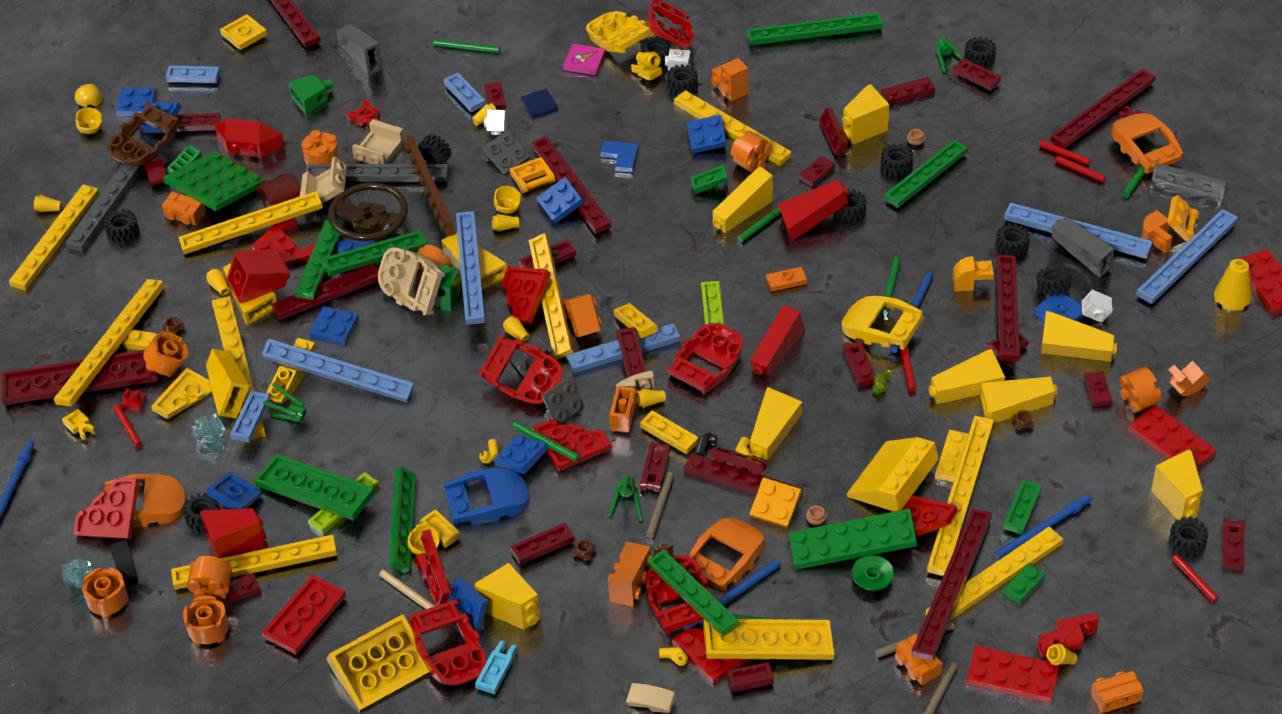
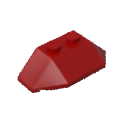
[214,118,285,157]

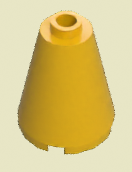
[1214,259,1252,311]

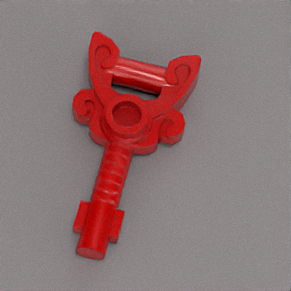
[346,99,391,126]

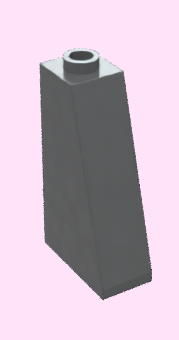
[336,24,383,75]
[1052,216,1114,278]

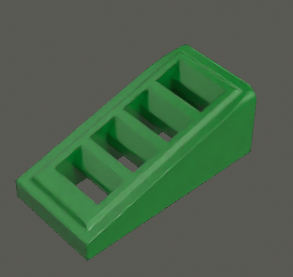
[165,145,202,174]

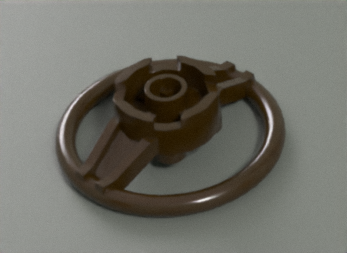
[328,183,408,241]

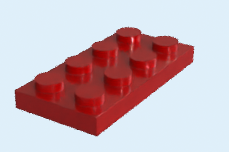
[1237,249,1282,315]
[1129,405,1217,469]
[262,574,346,655]
[966,645,1059,703]

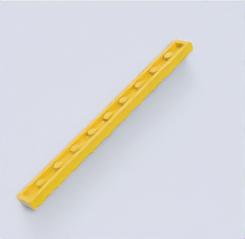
[54,279,165,407]
[212,296,266,439]
[927,416,994,576]

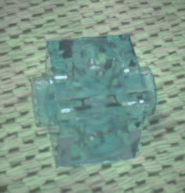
[191,413,226,444]
[62,558,95,589]

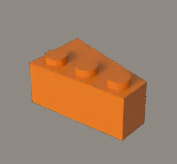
[608,542,654,607]

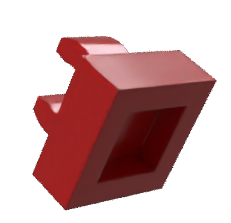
[121,388,147,412]

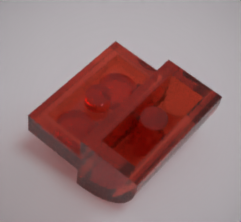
[256,172,301,207]

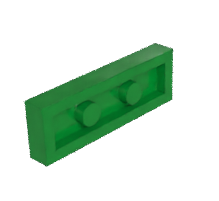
[1003,480,1042,535]

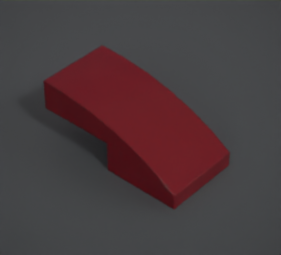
[144,157,166,185]

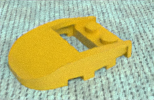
[586,11,654,53]
[841,296,924,350]

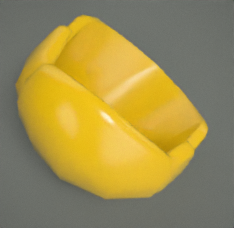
[74,84,103,108]
[76,107,102,134]
[493,186,521,214]
[407,524,440,556]

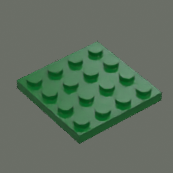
[164,151,266,211]

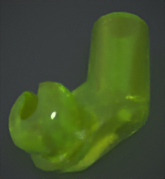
[873,369,892,394]

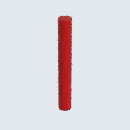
[1039,140,1091,165]
[1055,156,1106,183]
[900,345,916,392]
[113,404,142,448]
[1172,554,1219,603]

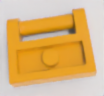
[509,157,556,194]
[1167,195,1199,242]

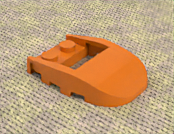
[1111,113,1183,174]
[105,474,186,527]
[689,518,765,593]

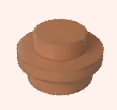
[907,129,925,145]
[806,505,827,525]

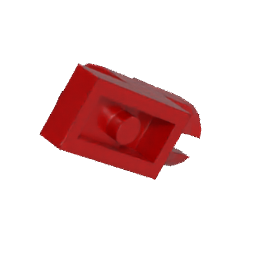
[1037,613,1099,658]

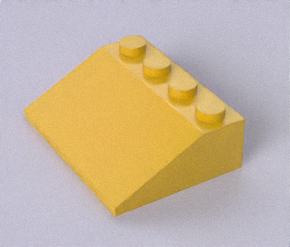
[846,437,938,512]
[326,614,429,711]

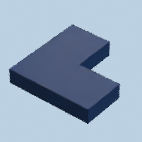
[600,141,638,173]

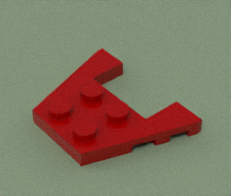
[252,218,317,267]
[415,529,452,606]

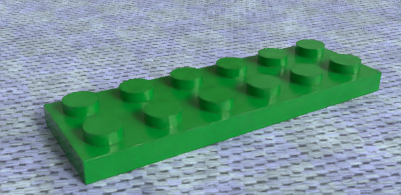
[254,454,375,521]
[789,509,917,570]

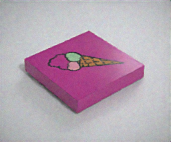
[563,44,606,75]

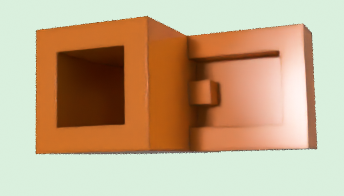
[1141,210,1172,253]
[1168,361,1211,396]

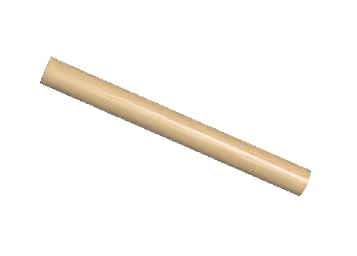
[379,569,435,609]

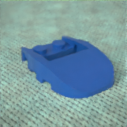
[444,468,530,527]

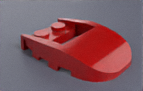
[647,0,695,50]
[667,323,743,395]
[479,334,562,405]
[645,555,709,635]
[409,599,486,686]

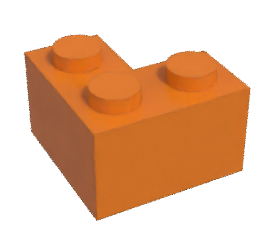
[711,58,748,101]
[562,294,602,337]

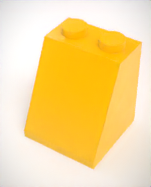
[842,84,889,145]
[1151,449,1203,521]
[474,563,540,630]

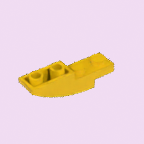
[266,338,316,405]

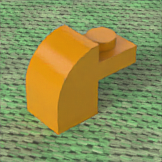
[953,256,994,292]

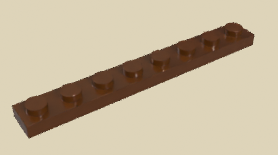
[404,134,454,237]

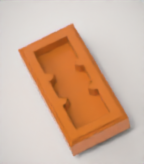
[766,267,807,292]

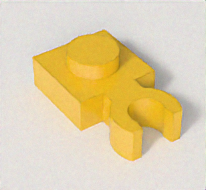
[631,61,662,80]
[62,409,95,440]

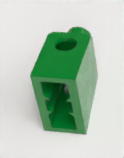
[288,75,333,113]
[433,265,463,312]

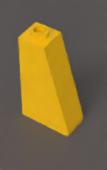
[713,166,773,233]
[442,233,507,289]
[223,263,277,325]
[1041,311,1117,362]
[206,349,250,419]
[929,349,1005,404]
[980,377,1057,424]
[750,387,802,461]

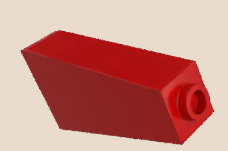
[778,180,849,240]
[750,305,805,376]

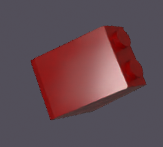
[226,249,290,303]
[200,508,267,559]

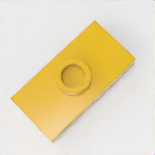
[420,509,461,548]

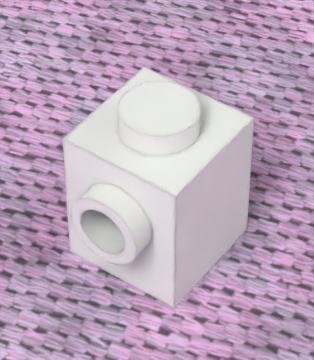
[665,49,691,70]
[484,110,507,135]
[1082,290,1113,323]

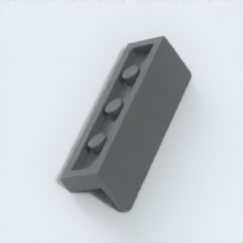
[1152,163,1229,199]

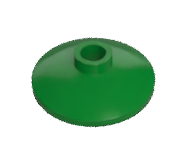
[852,555,894,590]

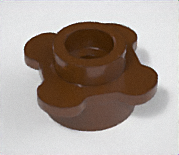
[162,317,185,334]
[1012,411,1034,430]
[573,539,597,560]
[653,544,674,557]

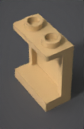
[352,119,405,164]
[300,156,347,203]

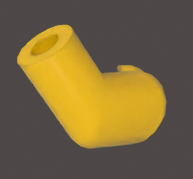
[735,437,753,457]
[479,439,499,464]
[659,647,688,666]

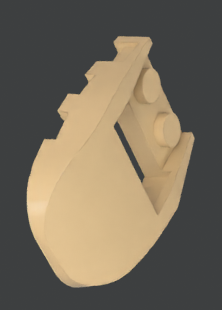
[378,247,445,315]

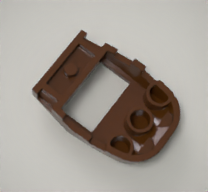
[107,103,180,166]

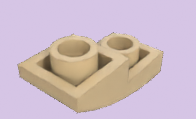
[616,371,654,392]
[626,683,676,713]

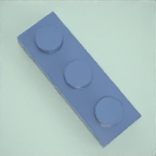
[166,65,220,83]
[443,73,486,112]
[230,391,270,443]

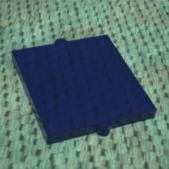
[520,88,558,118]

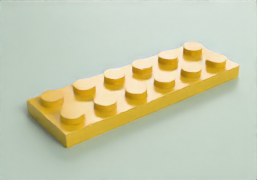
[703,619,834,660]

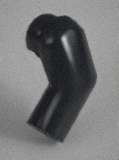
[695,432,718,456]

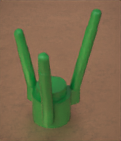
[936,37,965,73]
[263,383,307,423]
[608,476,643,522]

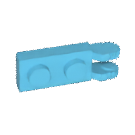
[475,640,518,694]

